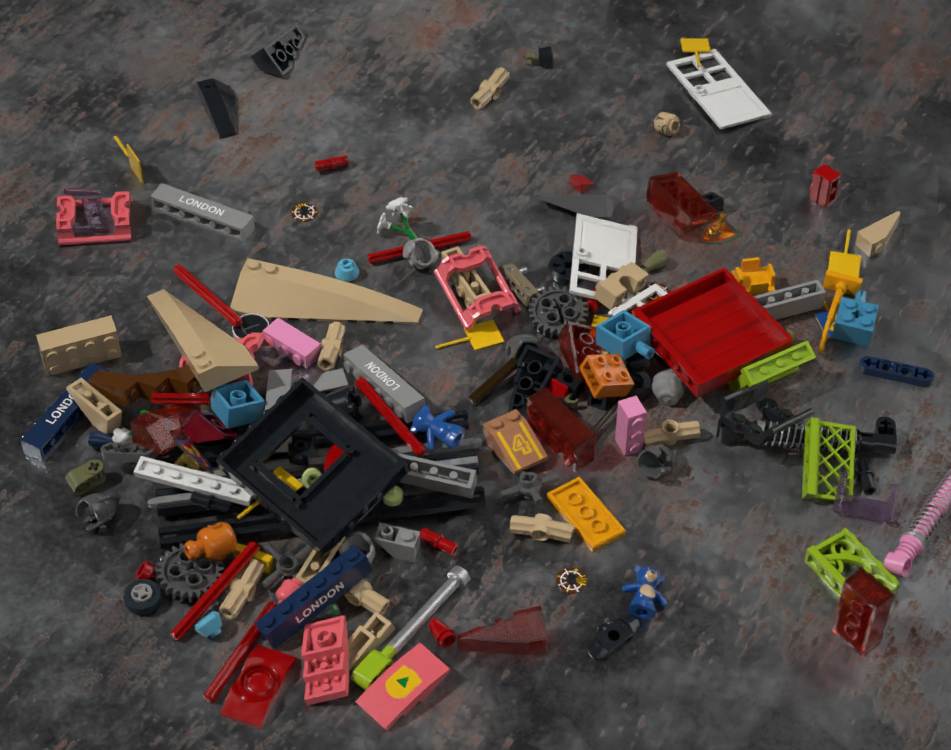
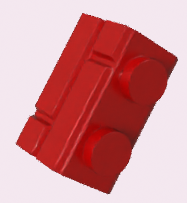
[809,164,840,208]

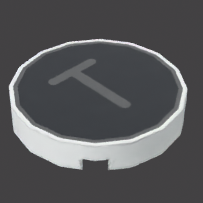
[232,314,269,338]

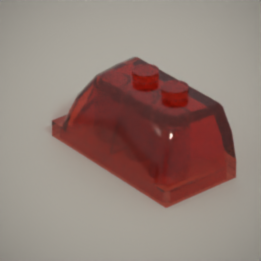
[646,172,719,236]

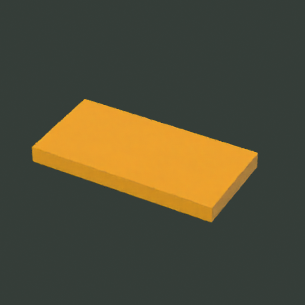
[546,476,626,552]

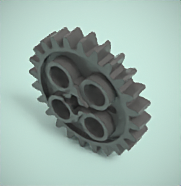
[528,286,589,339]
[156,543,224,603]

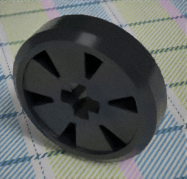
[549,251,589,285]

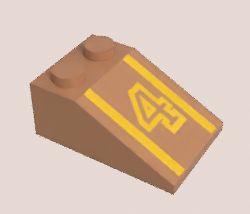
[482,409,548,475]

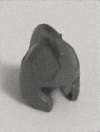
[505,334,541,360]
[636,444,678,479]
[76,493,121,530]

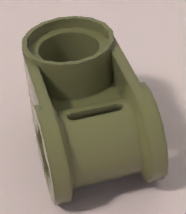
[65,459,106,495]

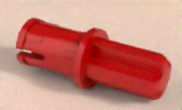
[314,155,349,172]
[420,528,459,556]

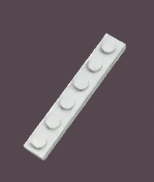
[133,456,253,506]

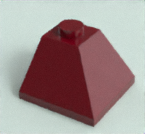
[182,412,241,444]

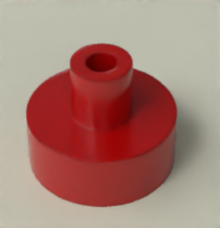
[135,561,156,581]

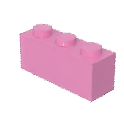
[263,318,321,369]
[615,396,647,456]

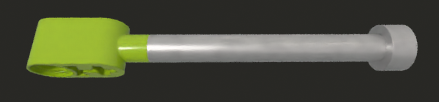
[351,565,470,690]

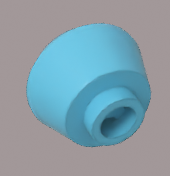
[334,259,359,282]
[195,611,223,638]

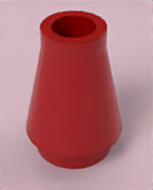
[428,618,456,648]

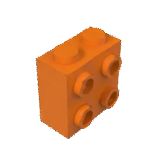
[579,354,634,398]

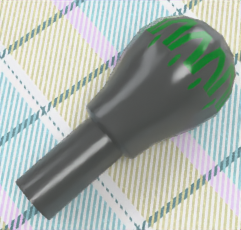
[303,602,340,627]

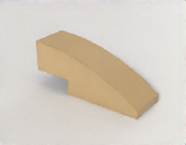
[348,612,396,672]

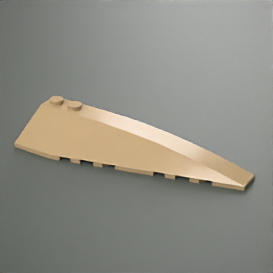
[230,258,423,325]
[147,289,259,392]

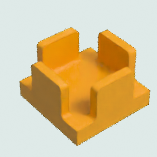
[731,257,776,296]

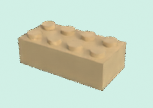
[36,315,122,376]

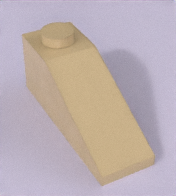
[855,211,901,257]
[66,378,122,434]
[295,537,345,584]

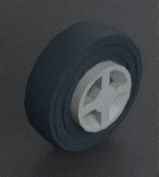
[123,579,162,615]

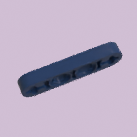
[859,356,934,387]

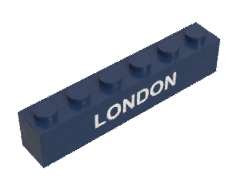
[20,362,110,461]
[254,544,373,649]

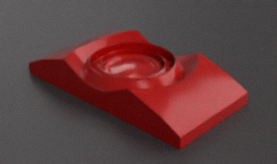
[221,645,297,730]

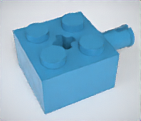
[832,290,879,347]
[596,310,655,361]
[210,380,265,429]

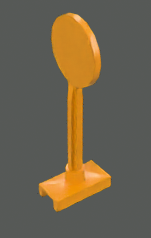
[818,270,863,355]

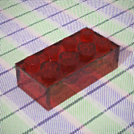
[526,387,596,472]
[832,568,894,658]

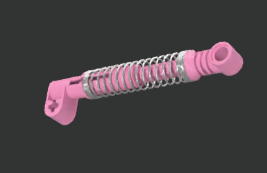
[884,468,951,578]

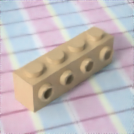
[440,246,491,307]

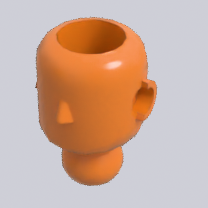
[184,522,237,560]

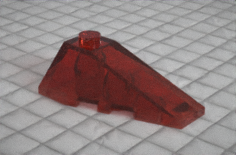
[558,321,602,382]
[130,405,201,455]
[457,606,547,655]

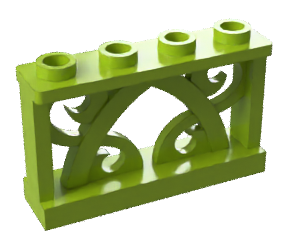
[728,340,816,392]
[804,528,900,618]

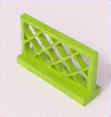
[802,417,856,504]

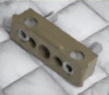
[500,263,545,307]

